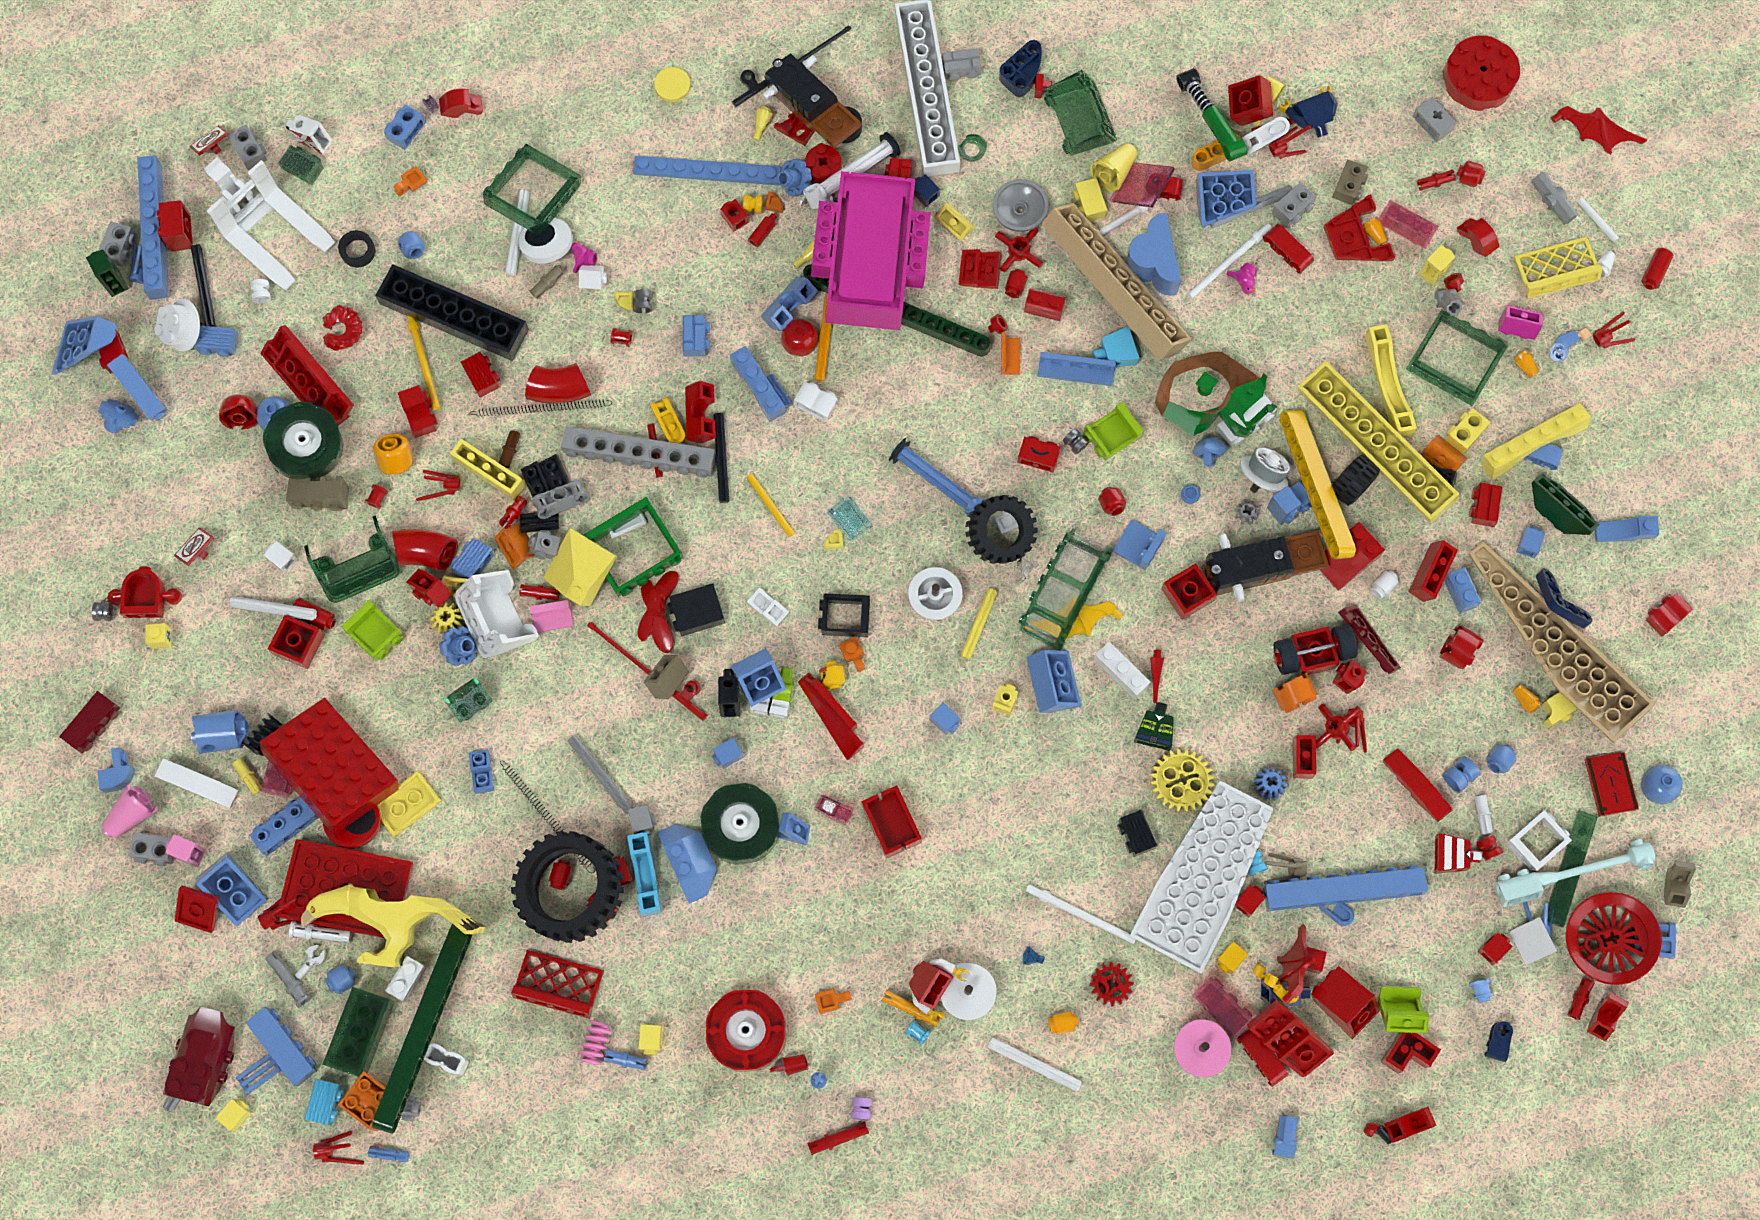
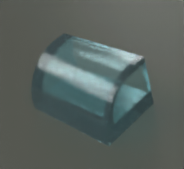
[827,497,873,541]

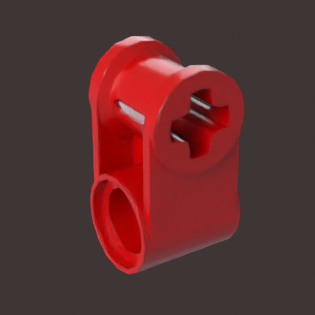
[1146,175,1183,201]

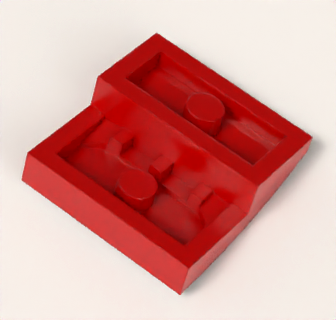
[959,249,1001,289]

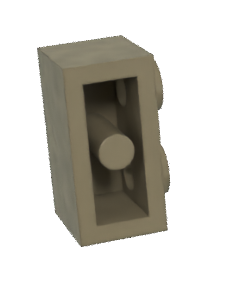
[1332,159,1369,205]
[644,654,689,699]

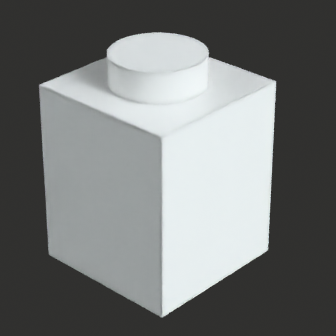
[579,265,607,289]
[264,541,297,573]

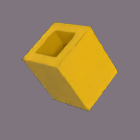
[1215,941,1249,975]

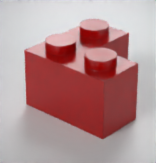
[397,385,438,438]
[1381,1032,1441,1074]

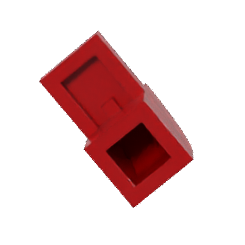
[439,88,483,118]
[1457,218,1500,257]
[1587,992,1629,1042]
[1384,1106,1437,1143]

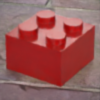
[1228,75,1273,126]
[157,200,193,252]
[1161,563,1217,620]
[268,615,325,669]

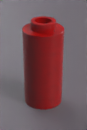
[1641,248,1674,290]
[293,597,336,631]

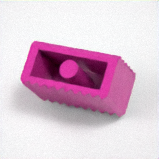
[1498,305,1543,340]

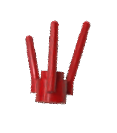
[1269,125,1311,159]
[1593,312,1635,349]
[416,470,460,501]
[1336,708,1367,753]
[258,898,297,930]
[313,1131,364,1165]

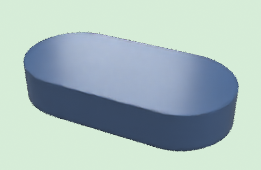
[1319,901,1354,926]

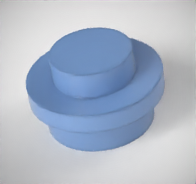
[1181,485,1200,504]

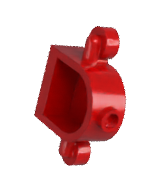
[107,566,182,618]

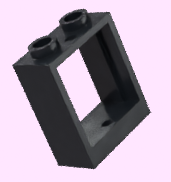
[818,593,870,638]

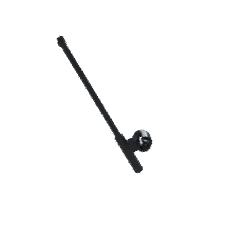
[732,25,851,108]

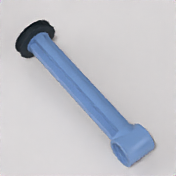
[889,438,983,519]

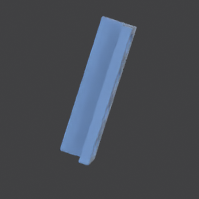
[1037,352,1116,386]

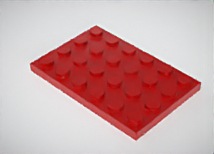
[276,839,413,939]

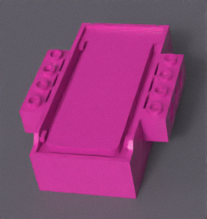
[811,171,931,330]

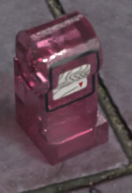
[814,795,854,826]

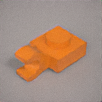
[393,166,427,197]
[838,636,865,672]
[815,989,852,1014]

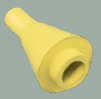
[752,106,774,141]
[793,240,814,269]

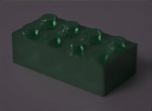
[322,987,395,1077]

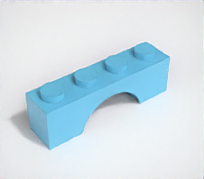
[627,832,662,917]

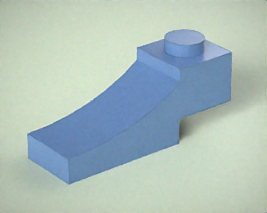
[1595,516,1659,542]

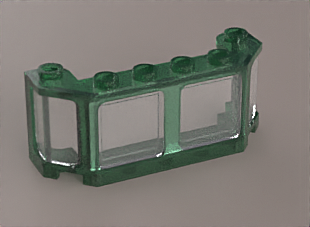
[1018,528,1114,651]

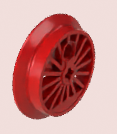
[1565,892,1662,985]

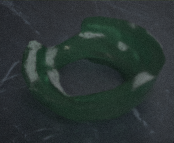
[958,134,987,162]

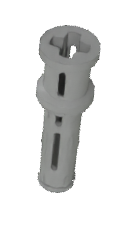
[265,951,313,1008]

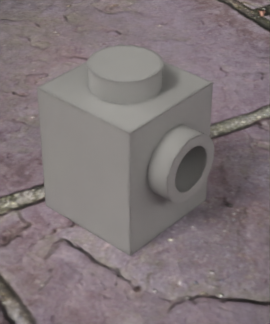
[628,805,656,835]

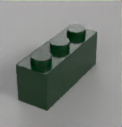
[86,249,129,297]

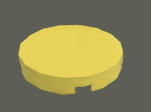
[654,67,691,102]

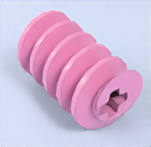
[577,1020,613,1065]

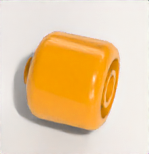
[373,433,413,475]

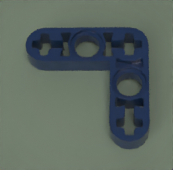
[1536,568,1593,629]

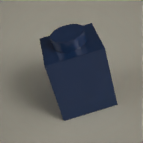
[914,174,940,207]

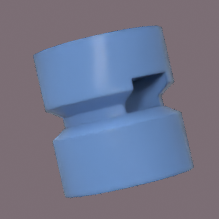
[1442,756,1481,793]

